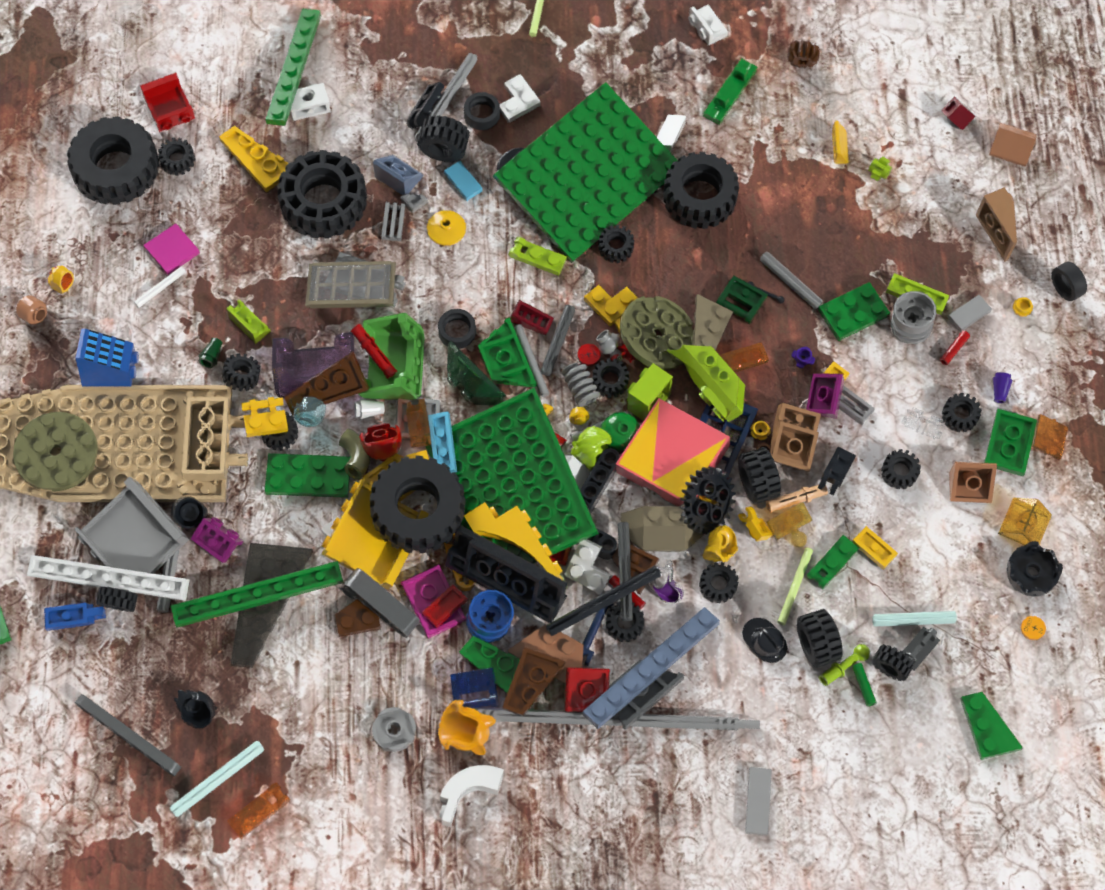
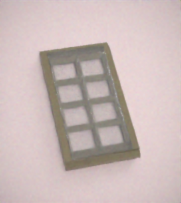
[305,261,396,308]

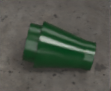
[198,338,223,368]

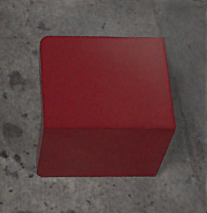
[941,96,976,130]

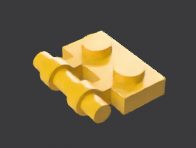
[241,397,288,437]

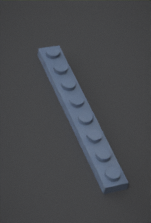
[583,607,720,729]

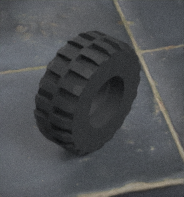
[67,116,159,205]
[277,150,367,238]
[370,456,465,553]

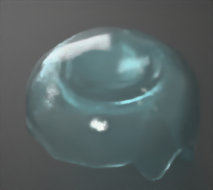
[294,397,326,428]

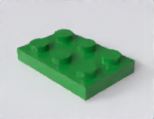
[818,282,890,341]
[984,409,1037,476]

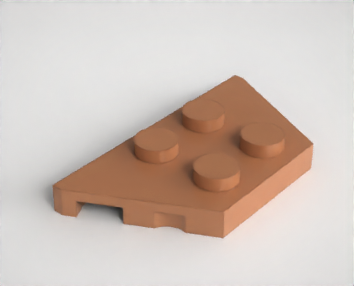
[508,624,584,684]

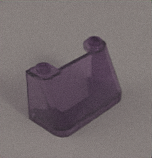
[272,332,355,399]

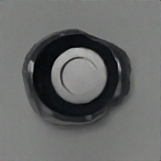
[171,497,208,529]

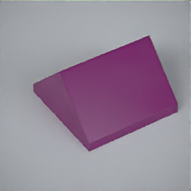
[806,374,844,419]

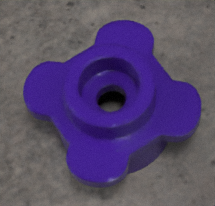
[792,347,815,368]

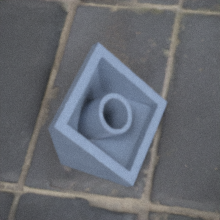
[373,155,423,195]

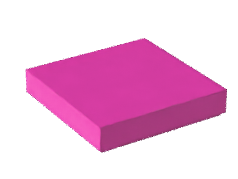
[144,223,200,275]

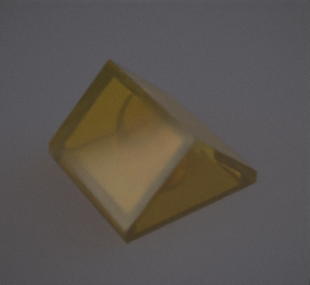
[998,498,1052,545]

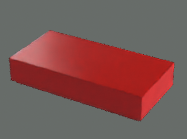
[422,584,468,629]

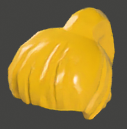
[702,525,738,562]

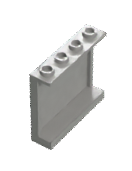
[75,477,189,574]

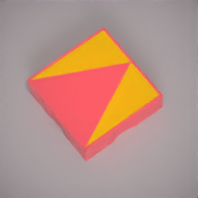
[616,398,730,506]

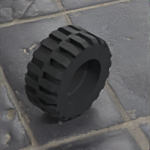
[663,152,739,229]

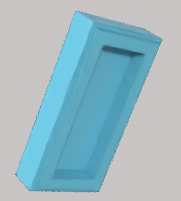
[444,161,483,201]

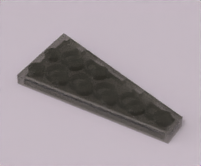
[230,543,313,668]

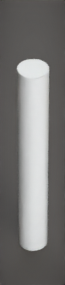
[134,266,186,308]

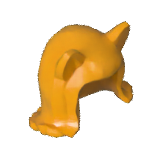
[438,700,496,755]

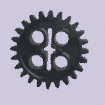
[679,466,736,535]

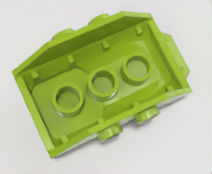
[667,345,745,422]

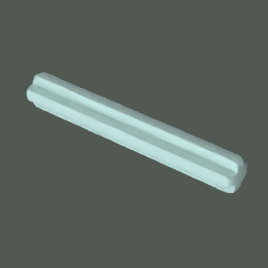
[872,611,957,627]

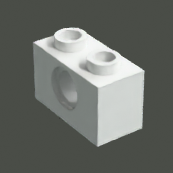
[291,83,331,121]

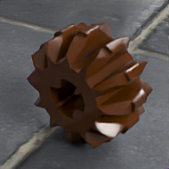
[787,39,820,69]

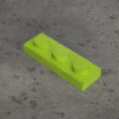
[886,273,950,315]

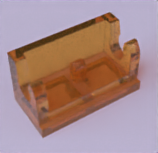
[406,398,432,448]

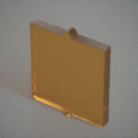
[1032,414,1068,460]

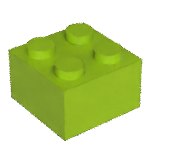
[627,363,673,421]

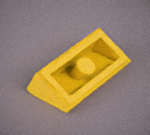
[832,121,849,164]

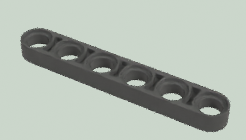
[74,694,182,777]

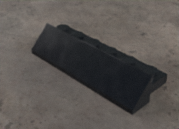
[445,525,568,624]

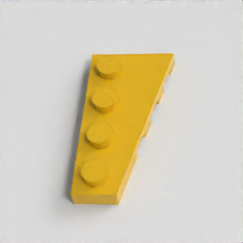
[219,126,289,192]

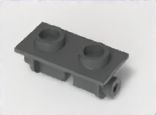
[903,627,940,671]

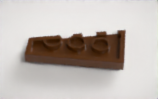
[284,352,369,416]

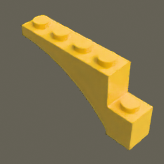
[464,502,563,580]

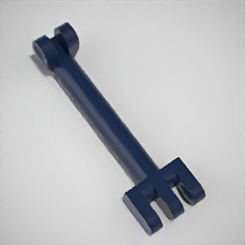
[582,603,614,666]

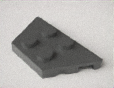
[609,660,685,730]

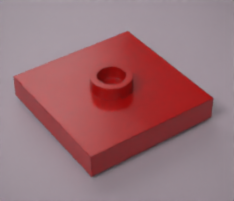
[565,667,610,712]

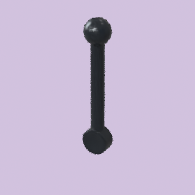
[748,282,785,304]

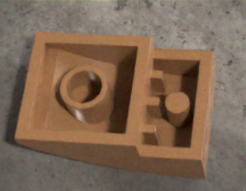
[770,403,821,472]

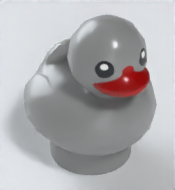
[596,330,623,363]

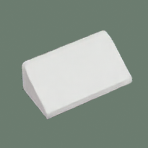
[657,115,686,152]

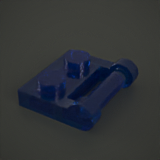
[450,668,498,708]

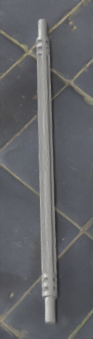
[477,708,760,731]

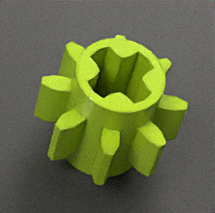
[868,156,892,181]

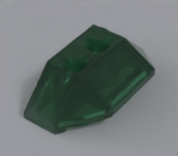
[447,341,506,406]

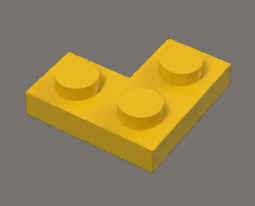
[584,285,638,326]

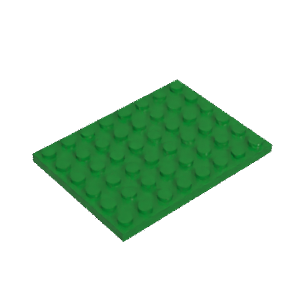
[493,82,678,263]
[423,388,599,564]

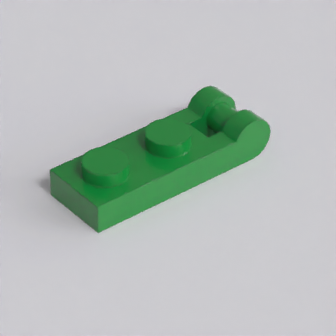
[806,535,859,590]

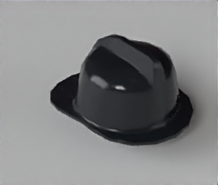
[742,618,788,663]

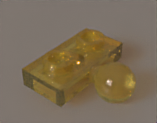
[766,502,812,548]

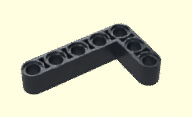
[575,448,620,560]

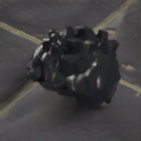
[174,690,217,729]

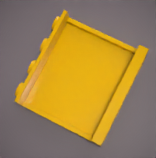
[321,478,429,590]

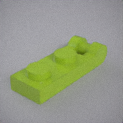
[508,237,567,276]

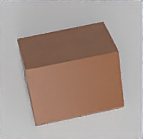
[989,123,1037,167]
[949,462,997,503]

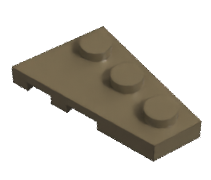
[693,294,733,350]

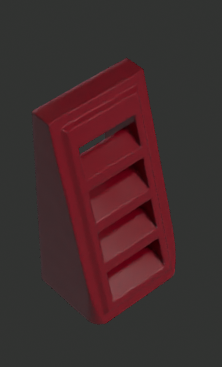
[510,300,554,335]

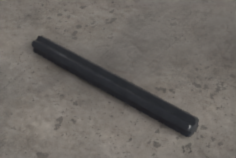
[546,565,662,636]

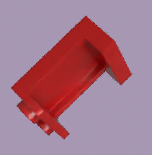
[140,72,195,132]

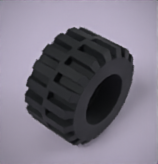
[417,116,470,162]
[738,447,781,504]
[797,609,843,668]

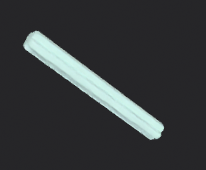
[170,741,264,817]

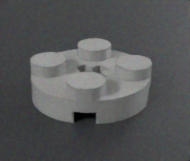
[372,707,416,752]

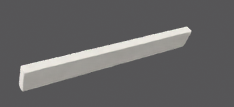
[27,555,190,601]

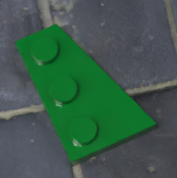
[960,692,1023,760]

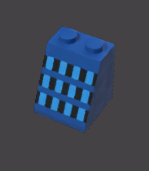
[76,329,139,387]

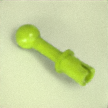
[818,644,870,686]

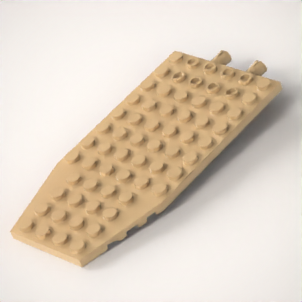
[0,385,248,502]

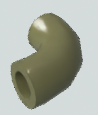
[339,428,370,480]

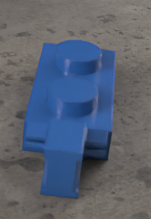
[44,602,106,631]

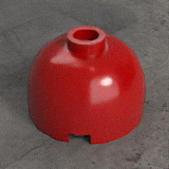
[360,423,402,461]

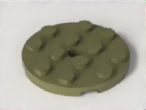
[620,296,693,370]
[13,412,98,492]

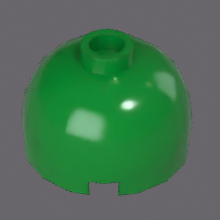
[600,412,640,454]

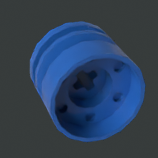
[466,590,514,643]

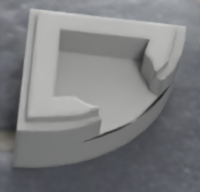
[400,193,428,213]

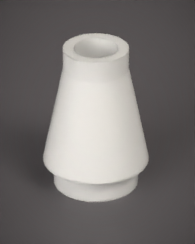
[354,399,385,419]

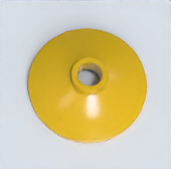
[427,210,466,246]

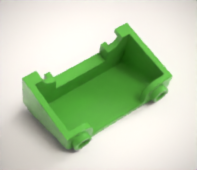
[358,312,425,400]

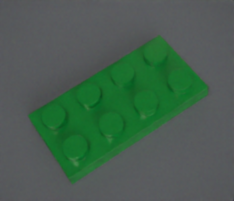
[265,453,350,498]

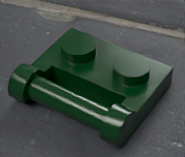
[716,275,768,325]

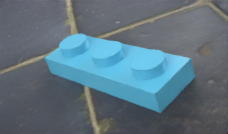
[428,411,457,473]

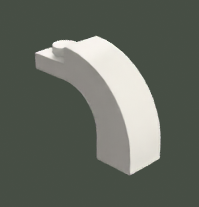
[439,765,504,827]

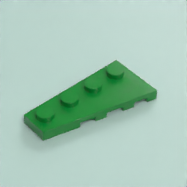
[459,636,520,693]

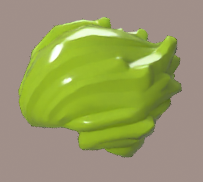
[570,426,612,471]

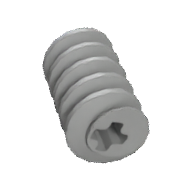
[562,363,600,408]

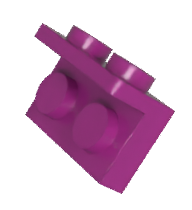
[191,517,243,563]

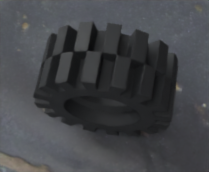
[158,138,195,176]
[598,225,634,263]
[222,353,260,391]
[592,358,629,398]
[942,393,982,432]
[261,410,298,451]
[881,449,921,489]
[699,562,739,603]
[96,586,138,612]
[606,602,645,642]
[872,644,914,681]

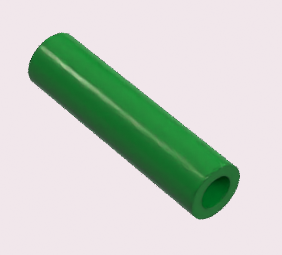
[852,663,877,707]

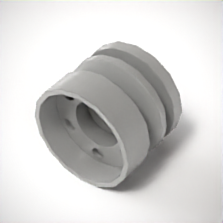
[891,291,936,344]

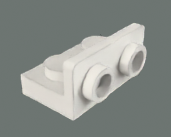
[688,5,728,46]

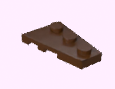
[502,647,566,716]

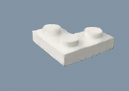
[500,74,541,123]
[564,539,611,595]

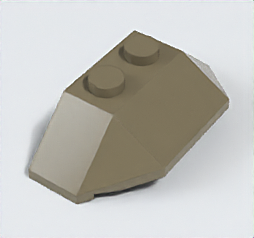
[621,506,705,552]

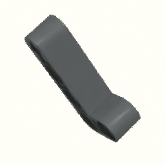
[340,568,420,638]

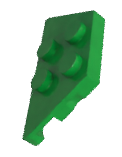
[478,317,536,388]

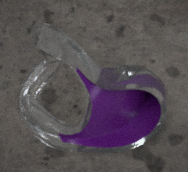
[648,560,684,604]

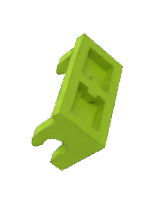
[226,299,271,344]

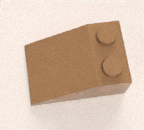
[976,187,1017,262]

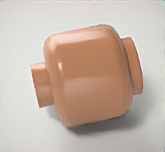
[16,295,47,325]

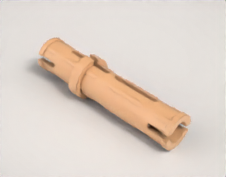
[766,484,828,513]

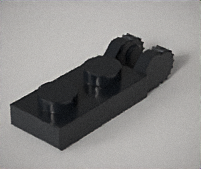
[406,82,445,129]
[818,447,856,496]

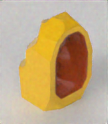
[48,265,74,294]

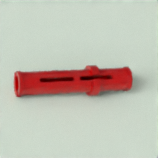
[350,323,398,379]

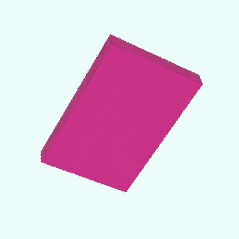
[401,565,466,639]

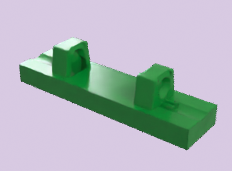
[703,58,758,125]

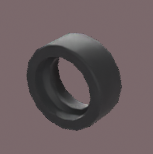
[464,92,500,130]
[1051,261,1087,301]
[438,309,476,349]

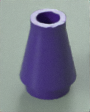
[992,372,1013,404]

